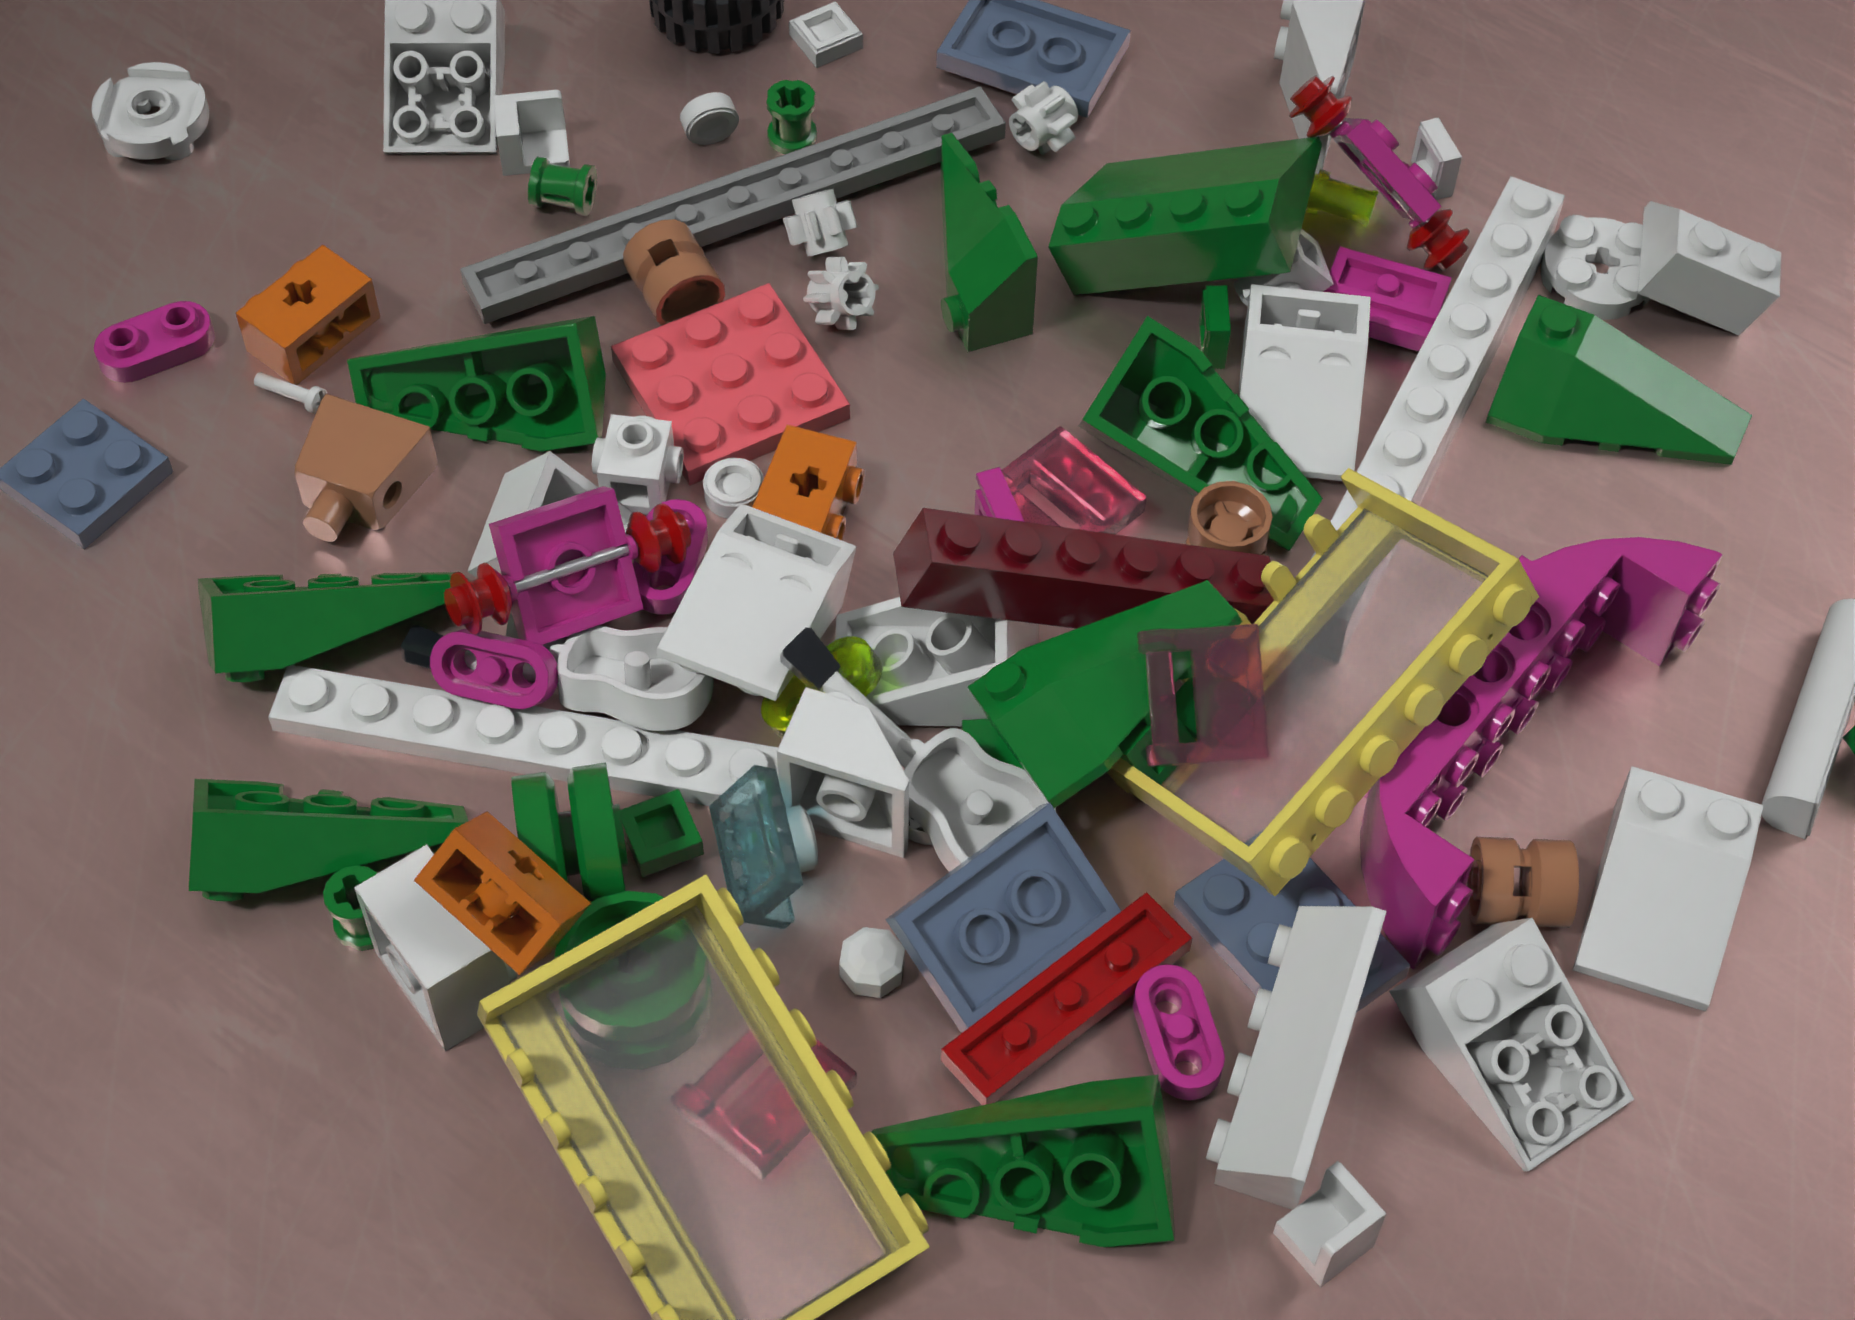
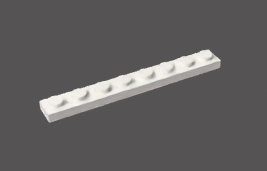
[268,665,780,817]

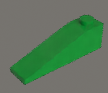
[941,133,1038,352]
[1485,295,1752,465]
[347,316,606,451]
[1078,316,1323,551]
[198,572,470,682]
[968,580,1243,808]
[188,779,468,901]
[871,1074,1175,1247]

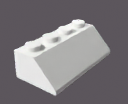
[1206,906,1387,1210]

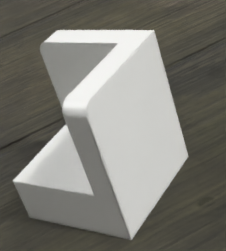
[493,90,570,176]
[1273,1161,1386,1287]

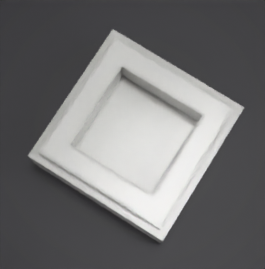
[789,1,863,68]
[1411,117,1462,200]

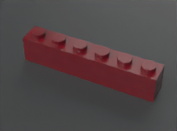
[893,508,1274,648]

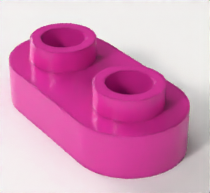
[94,301,215,383]
[633,499,708,614]
[430,629,558,709]
[1133,965,1225,1100]

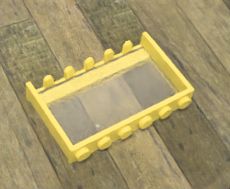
[1107,468,1539,897]
[477,874,930,1320]

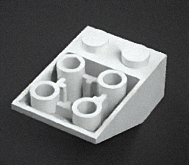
[383,0,505,155]
[1238,284,1371,481]
[656,503,857,701]
[1389,918,1634,1171]

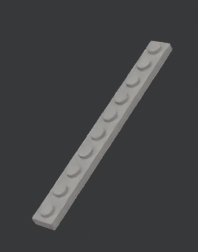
[460,86,1006,324]

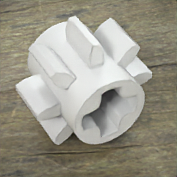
[1009,81,1078,155]
[783,189,857,257]
[803,257,879,330]

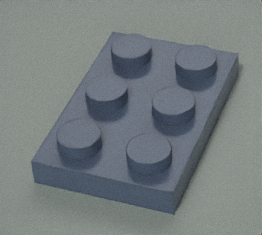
[936,0,1131,118]
[885,803,1121,1033]
[1174,834,1410,1013]

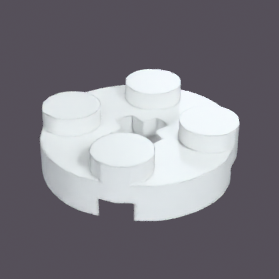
[92,62,209,160]
[1540,215,1650,320]

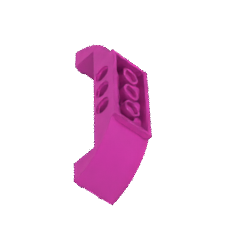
[1360,537,1723,970]

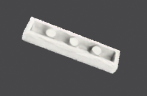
[1761,599,1855,839]

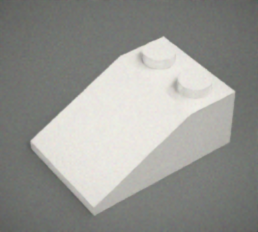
[1274,0,1366,174]
[834,597,1039,727]
[1573,766,1764,1012]

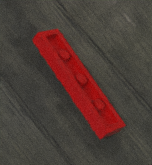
[941,892,1193,1105]

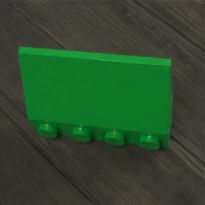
[1048,136,1322,295]

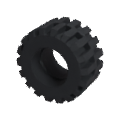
[649,0,784,53]

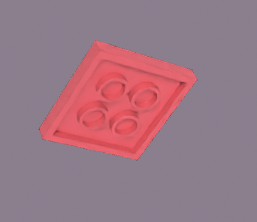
[611,283,850,486]

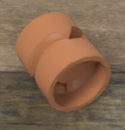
[623,219,725,326]
[1186,481,1273,555]
[1467,837,1579,928]

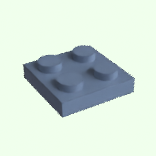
[0,398,173,549]

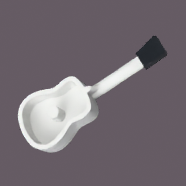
[401,625,714,731]
[780,627,1056,872]

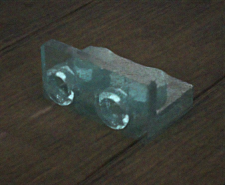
[709,765,803,929]

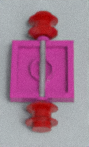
[1289,75,1470,270]
[444,486,691,645]

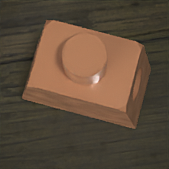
[294,394,438,542]

